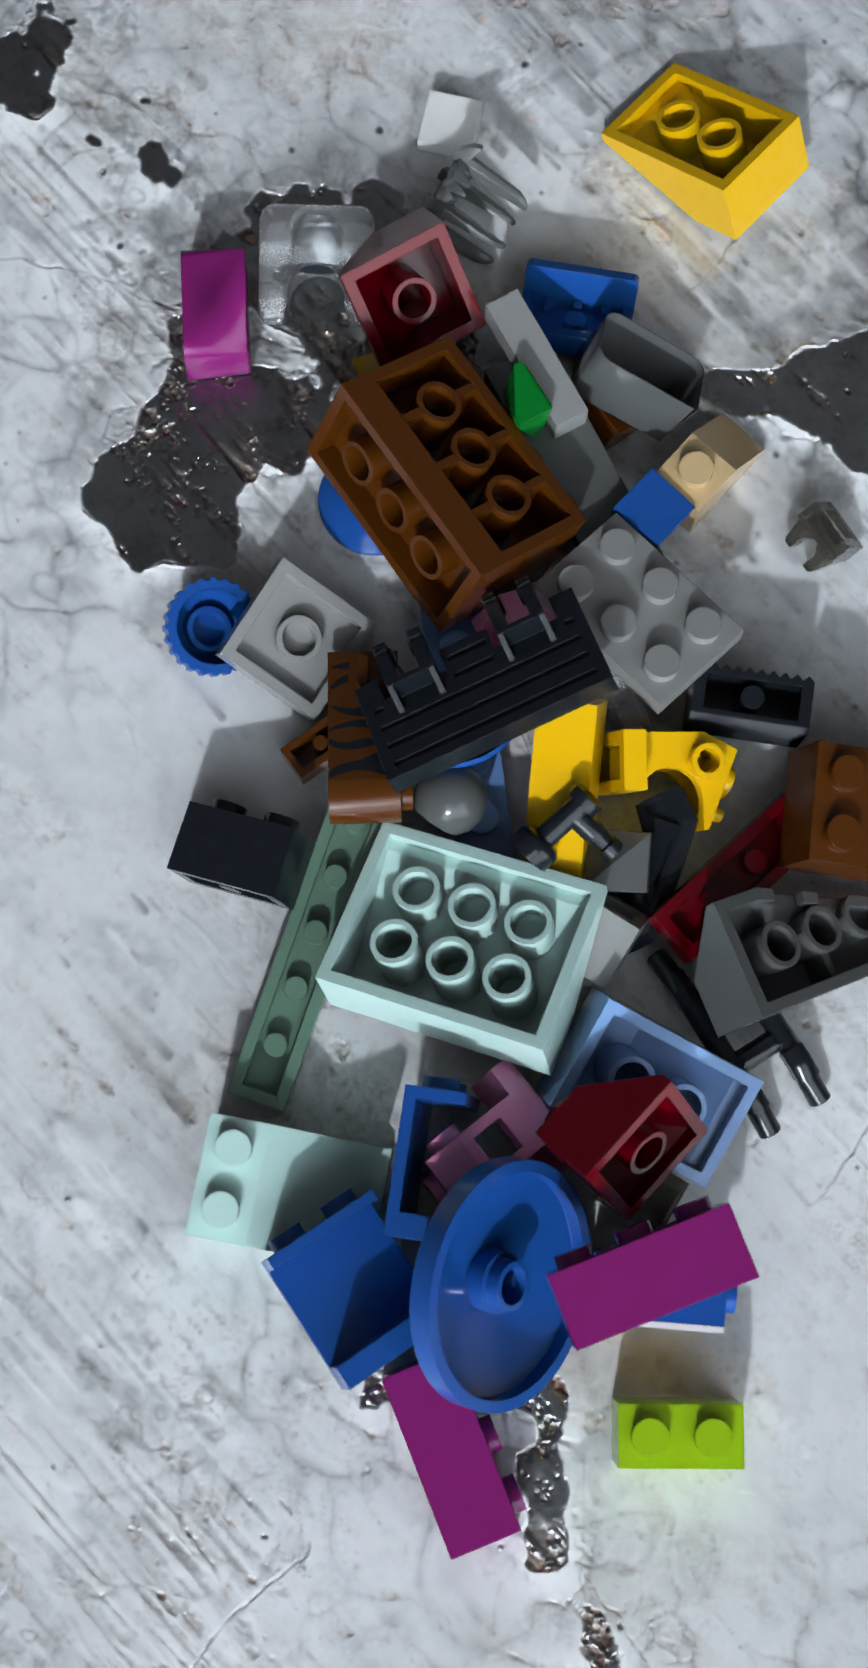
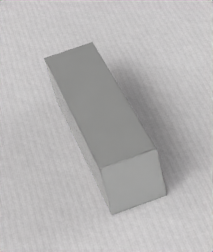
[485,288,588,439]

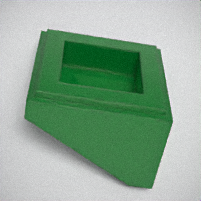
[503,361,553,438]

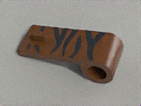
[328,650,414,824]

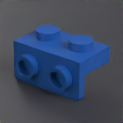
[522,258,639,356]

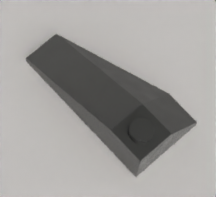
[694,887,868,1037]

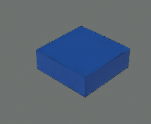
[610,468,695,549]

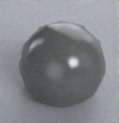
[413,766,488,836]

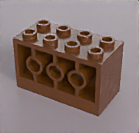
[307,336,586,633]

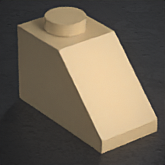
[656,413,765,533]

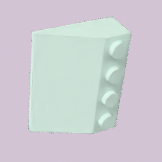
[315,823,608,1075]

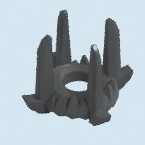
[423,143,528,265]

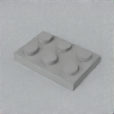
[533,513,744,714]

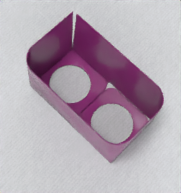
[180,249,251,381]

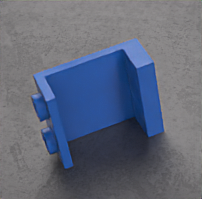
[383,1075,480,1241]
[261,1188,414,1390]

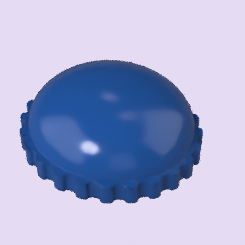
[162,577,251,677]

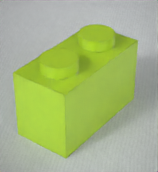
[612,1397,745,1469]

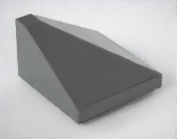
[582,829,652,893]

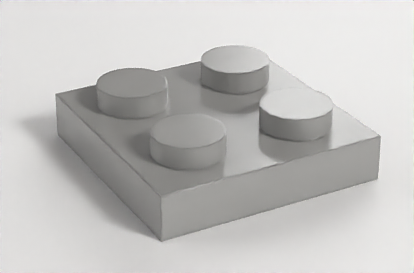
[215,557,377,721]

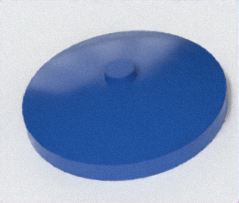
[409,1156,591,1414]

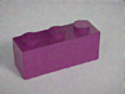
[544,1195,759,1351]
[381,1360,527,1560]

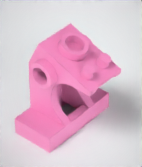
[420,1060,567,1203]

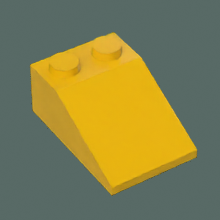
[601,62,809,240]

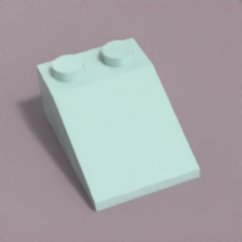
[185,1112,392,1252]

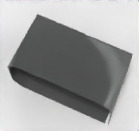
[571,313,705,442]

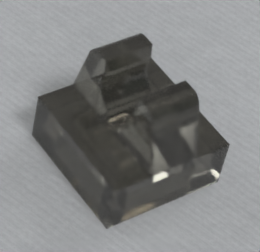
[785,501,864,572]

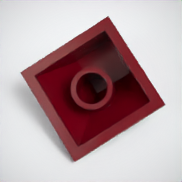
[535,1074,709,1222]

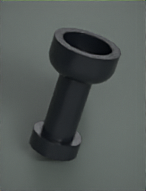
[511,782,623,871]

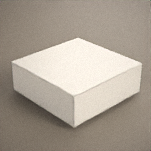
[417,90,484,156]

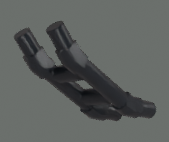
[647,948,831,1139]

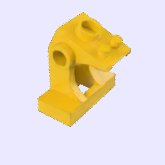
[598,729,738,831]

